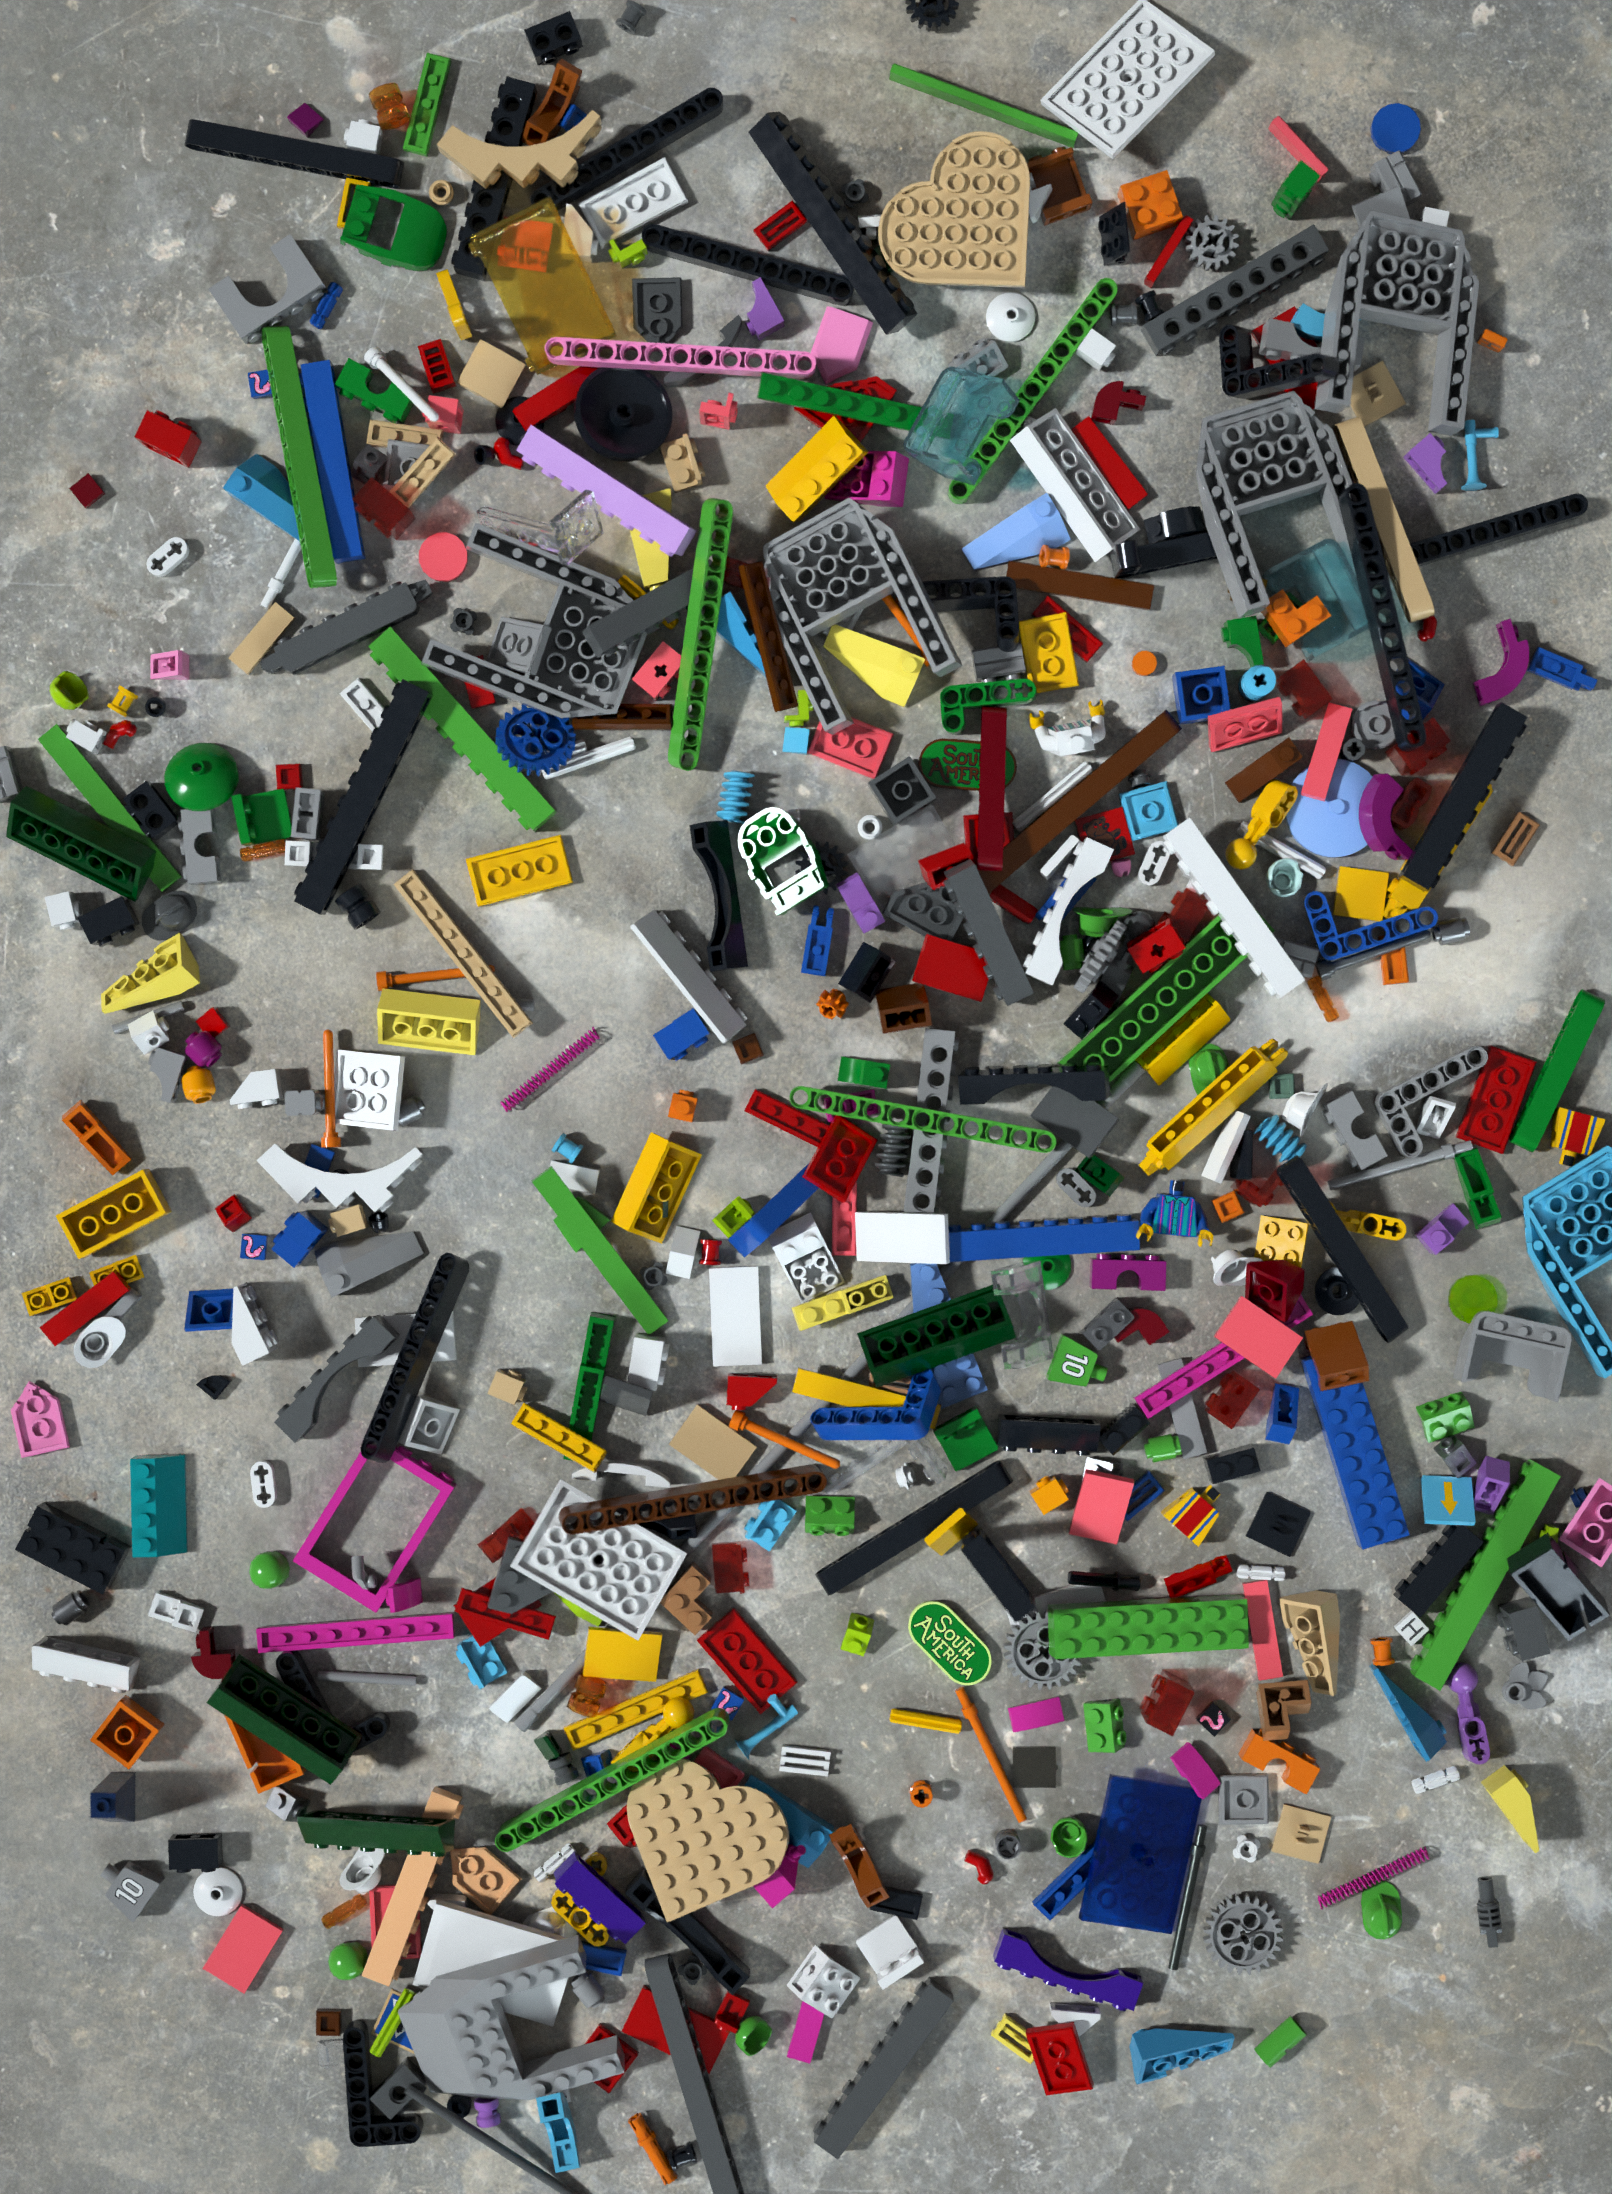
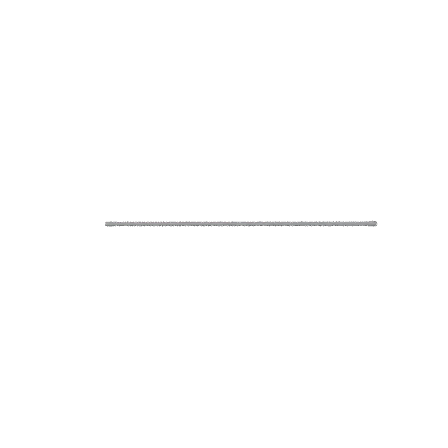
[514,1061,1145,1732]

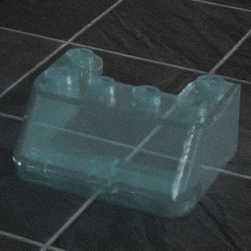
[904,367,1020,485]
[1262,539,1369,662]

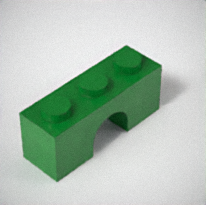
[1271,160,1320,220]
[335,358,414,424]

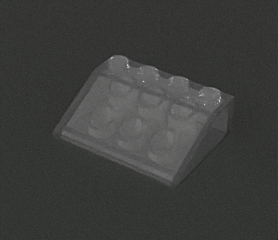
[847,803,956,919]

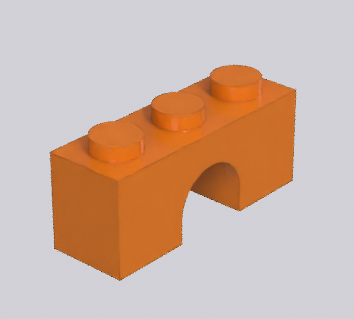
[1238,1729,1320,1795]

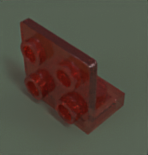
[1230,1164,1284,1207]

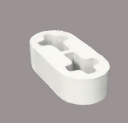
[146,537,189,577]
[1137,841,1170,886]
[250,1460,277,1508]

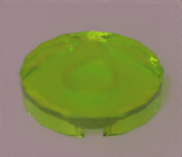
[1448,1275,1498,1324]

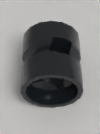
[335,883,381,930]

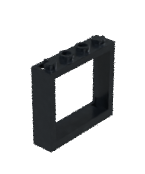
[960,1528,1036,1623]

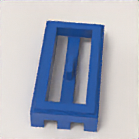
[1125,1471,1165,1521]

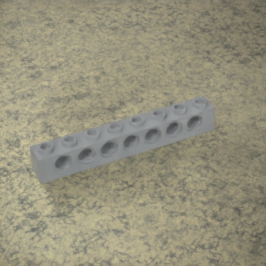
[903,1028,959,1213]

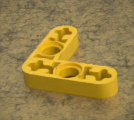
[436,269,472,341]
[551,1852,609,1946]

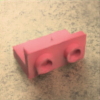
[699,393,738,430]

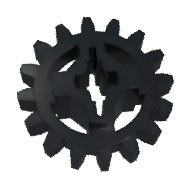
[905,0,959,32]
[795,841,848,895]

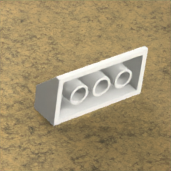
[32,1636,140,1693]

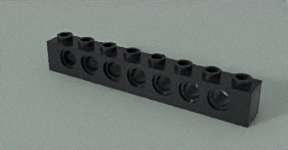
[451,76,537,281]

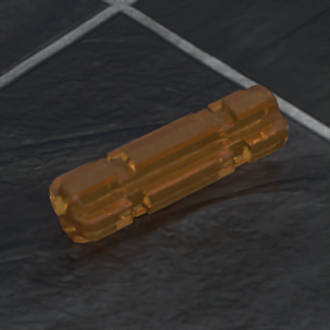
[240,839,286,862]
[1307,976,1339,1022]
[321,1894,367,1929]

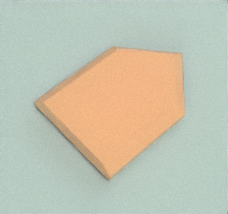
[450,1847,522,1915]

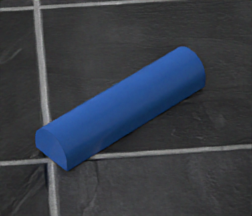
[1032,1833,1120,1920]

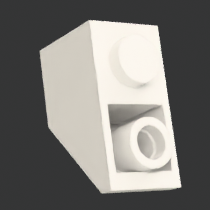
[230,1069,283,1109]

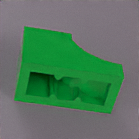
[1221,616,1264,668]
[837,1057,890,1089]

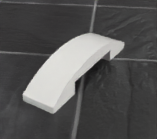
[285,841,384,870]
[572,1460,671,1488]

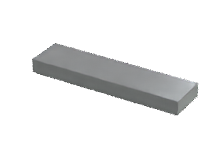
[1157,1358,1207,1459]

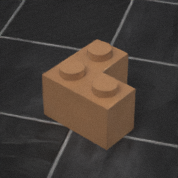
[660,1561,713,1635]
[1256,1680,1312,1741]

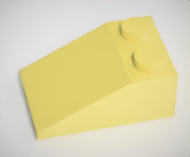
[1481,1765,1539,1854]

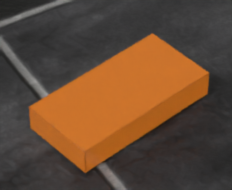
[1378,936,1409,985]

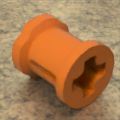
[1039,545,1070,569]
[1370,1637,1395,1666]
[910,1780,933,1808]

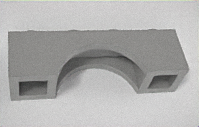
[1259,318,1365,372]

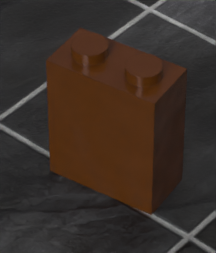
[875,983,932,1034]

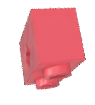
[422,395,464,434]
[632,641,681,701]

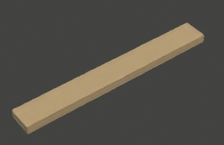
[394,869,533,1038]

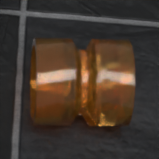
[369,83,411,130]
[567,1673,608,1718]

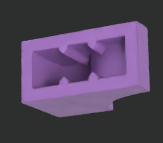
[745,277,785,341]
[1403,433,1447,494]
[836,872,885,933]
[1414,1203,1469,1255]
[1473,1456,1510,1515]

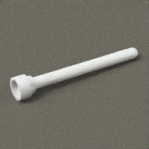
[364,347,439,422]

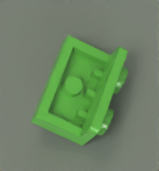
[1416,1392,1475,1443]
[805,1496,855,1536]
[1083,1699,1126,1753]

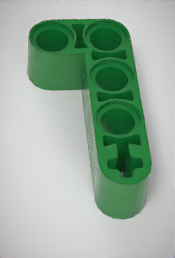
[940,679,1037,735]

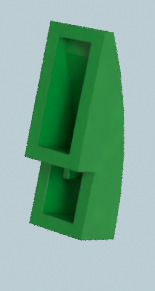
[1454,1147,1502,1230]

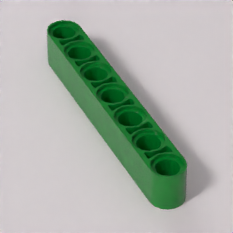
[1509,989,1605,1153]

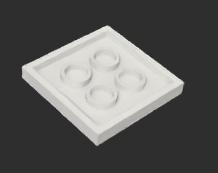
[334,1050,405,1131]

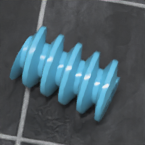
[1238,665,1276,701]
[716,771,755,824]
[1253,1115,1307,1163]

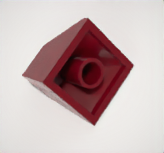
[1245,1260,1305,1322]

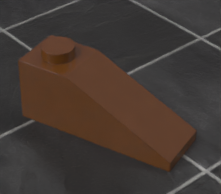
[1225,737,1303,803]

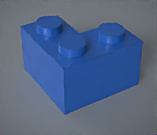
[653,1008,711,1061]
[272,1210,329,1268]

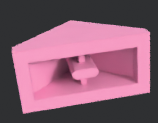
[151,650,189,680]

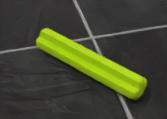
[370,1988,416,2057]

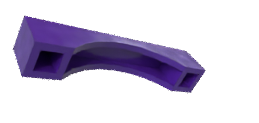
[993,1928,1143,2011]

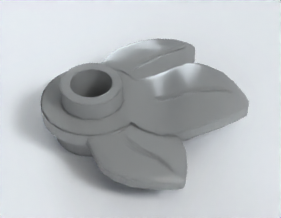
[1502,1662,1548,1710]

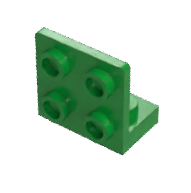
[231,789,292,846]
[933,1406,998,1472]

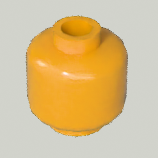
[181,1066,216,1104]

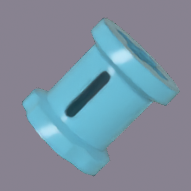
[551,1133,584,1164]

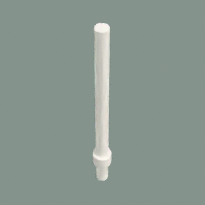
[260,491,322,610]

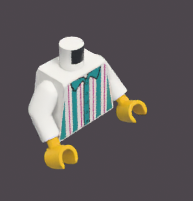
[1029,699,1105,756]

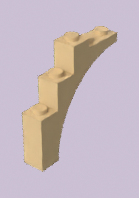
[437,110,602,189]

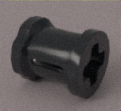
[1135,290,1164,323]
[667,2141,698,2172]

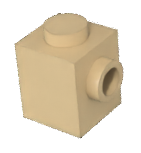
[328,1204,369,1237]
[487,1369,528,1405]

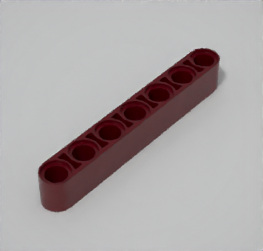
[977,707,1007,871]

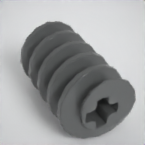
[874,1124,911,1177]

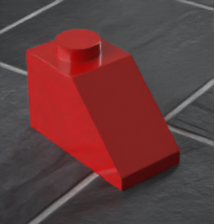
[726,1373,777,1410]

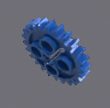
[495,705,576,776]

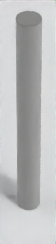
[318,1671,417,1686]

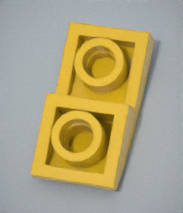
[89,1254,145,1285]
[21,1277,77,1316]

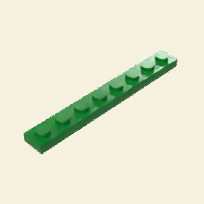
[757,373,954,440]

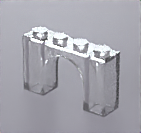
[991,1261,1054,1369]

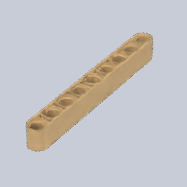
[1334,417,1435,623]

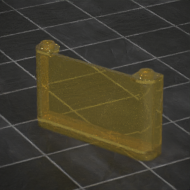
[468,196,617,375]

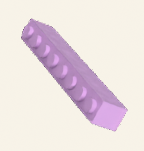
[516,425,697,557]

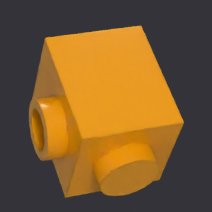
[1029,1475,1069,1515]

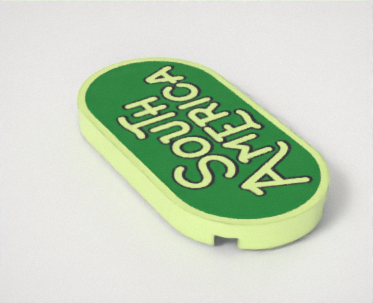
[908,1601,992,1685]

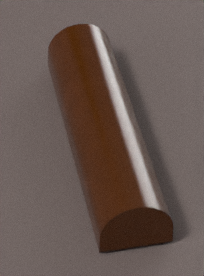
[572,704,672,730]

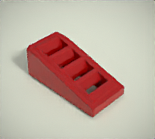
[417,339,456,394]

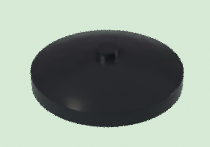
[574,367,673,462]

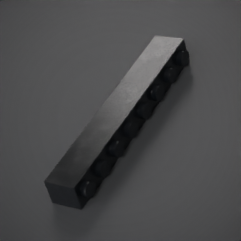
[1398,702,1527,891]

